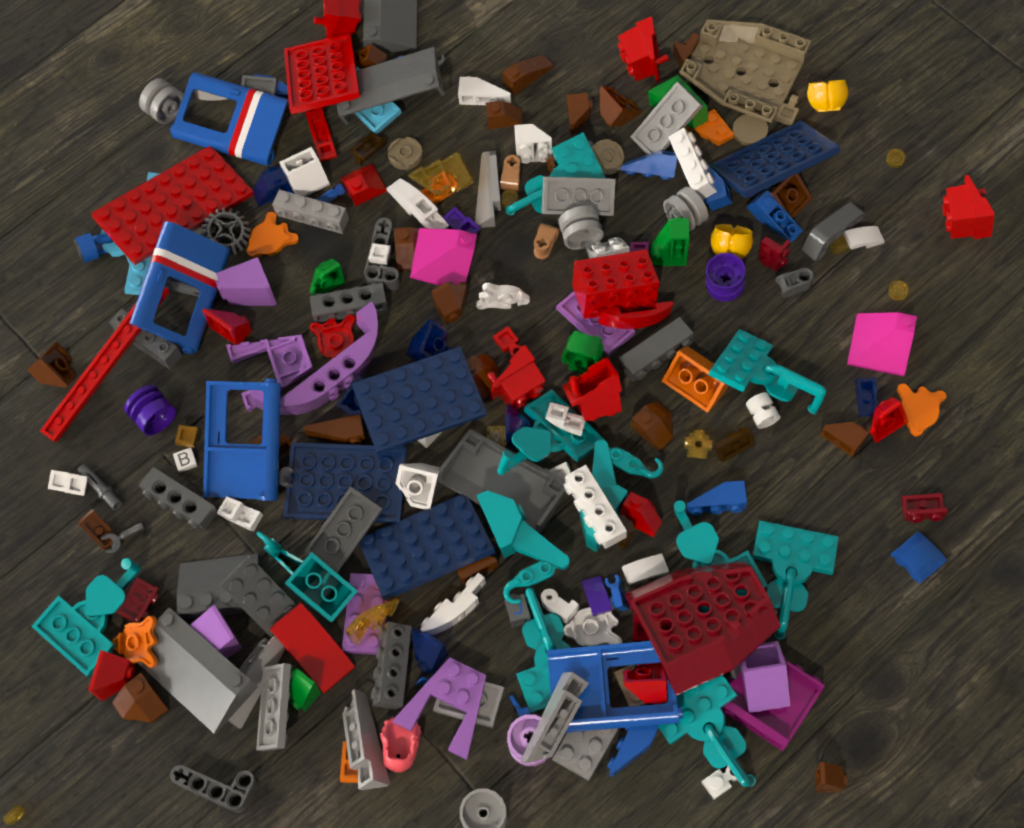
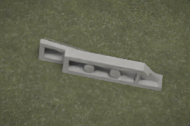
[475,151,501,228]
[228,635,285,729]
[521,672,589,763]
[342,689,390,790]

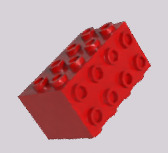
[572,249,660,319]

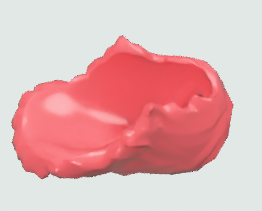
[380,717,421,773]

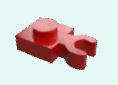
[493,326,522,358]

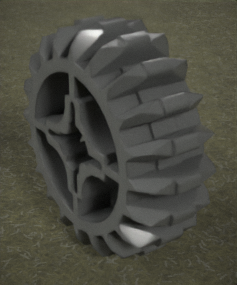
[201,208,251,256]

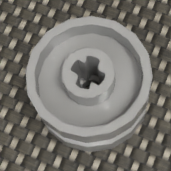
[139,78,184,124]
[663,187,709,232]
[558,206,603,250]
[460,789,508,828]

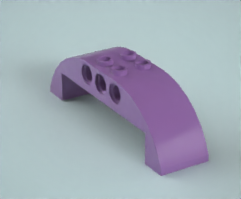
[250,302,378,415]

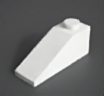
[458,76,512,105]

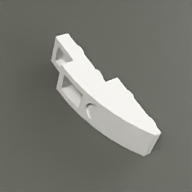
[386,179,449,229]
[420,573,486,637]

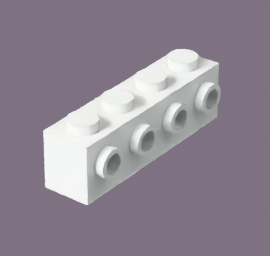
[669,128,717,200]
[564,465,627,549]

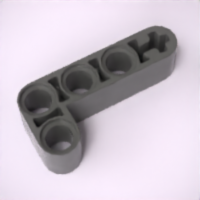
[802,202,865,262]
[364,218,401,291]
[170,765,258,813]

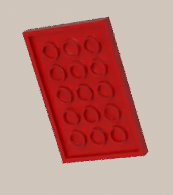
[284,33,360,114]

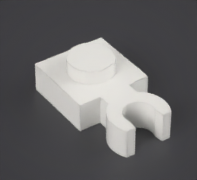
[701,766,738,800]

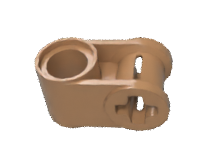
[500,155,520,191]
[534,223,559,260]

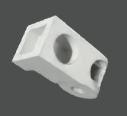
[541,589,579,625]

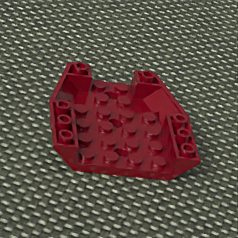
[624,561,781,696]

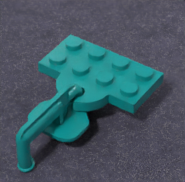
[505,132,616,215]
[709,329,826,415]
[497,389,605,476]
[674,500,768,613]
[752,520,839,640]
[31,558,141,677]
[516,588,571,714]
[659,674,756,787]

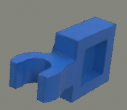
[605,574,629,612]

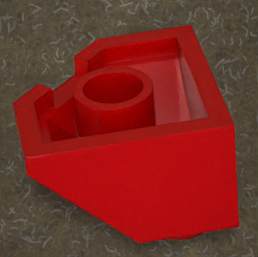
[870,397,909,443]
[619,492,662,537]
[623,663,667,705]

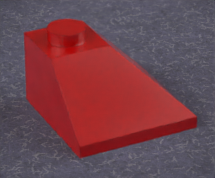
[340,163,387,206]
[202,308,252,345]
[88,650,135,701]

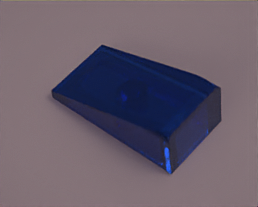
[854,378,878,417]

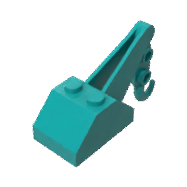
[579,440,664,552]
[476,490,570,604]
[256,532,358,622]

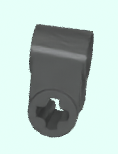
[775,268,813,298]

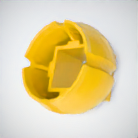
[807,80,848,112]
[711,224,753,259]

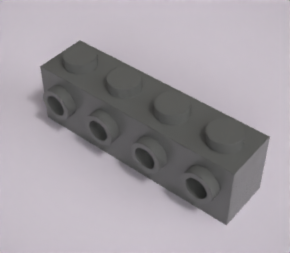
[619,317,694,382]
[371,622,411,710]

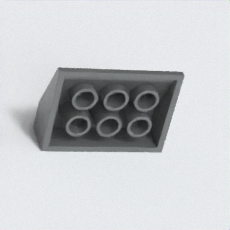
[177,553,260,621]

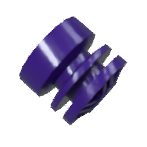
[706,253,745,302]
[124,385,176,436]

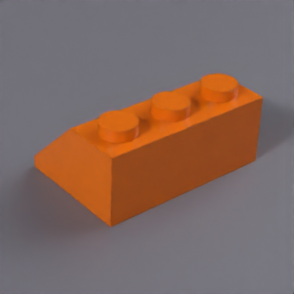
[661,346,729,413]

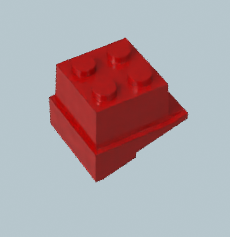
[313,0,362,38]
[617,16,669,82]
[942,175,994,239]
[487,345,545,412]
[562,357,622,421]

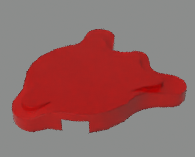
[310,315,356,360]

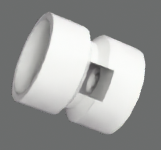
[746,392,780,429]

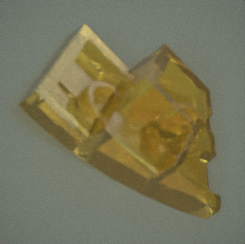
[408,152,474,196]
[346,598,400,646]

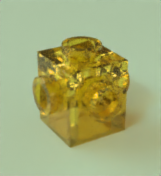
[684,429,713,459]

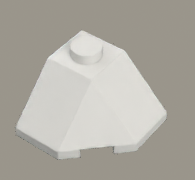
[396,463,440,510]

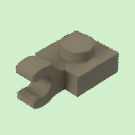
[775,94,799,126]

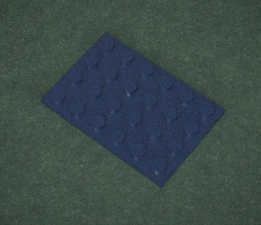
[709,120,840,198]
[352,347,487,454]
[283,442,407,523]
[359,495,495,601]

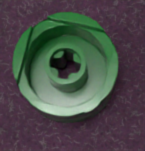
[561,331,604,374]

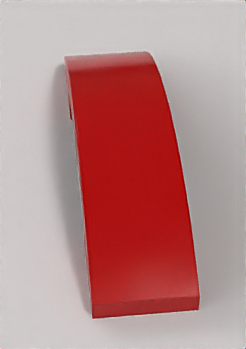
[305,107,337,162]
[598,301,673,329]

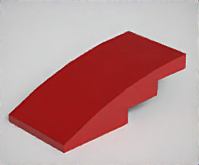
[270,603,355,694]

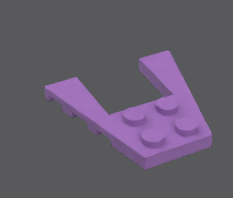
[226,335,314,412]
[392,657,487,760]

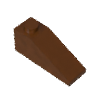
[502,55,554,95]
[303,414,366,445]

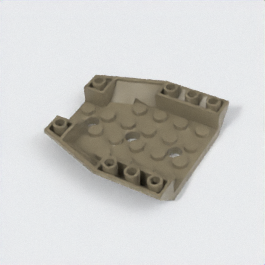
[680,19,811,123]

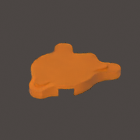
[247,212,299,258]
[897,384,947,436]
[112,616,158,668]

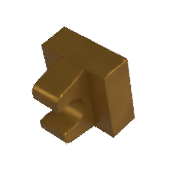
[175,425,199,448]

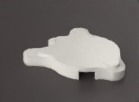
[476,283,530,309]
[564,599,622,647]

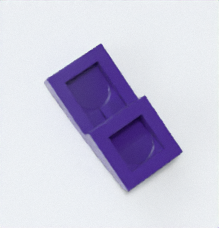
[442,207,481,234]
[581,576,612,617]

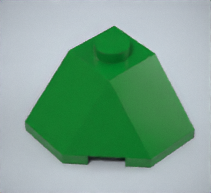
[310,259,345,296]
[287,663,321,712]

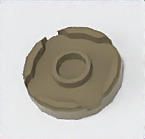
[732,114,768,146]
[388,137,423,170]
[592,139,624,176]

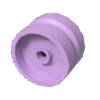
[507,715,548,766]

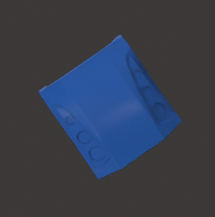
[890,532,947,584]

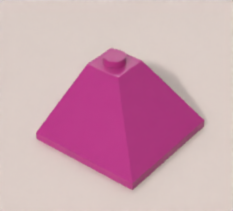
[410,228,477,286]
[847,312,917,376]

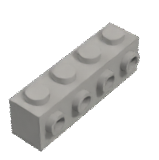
[272,190,349,234]

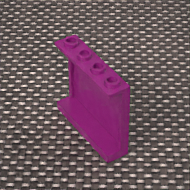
[722,655,825,752]

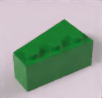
[648,75,708,129]
[649,217,689,266]

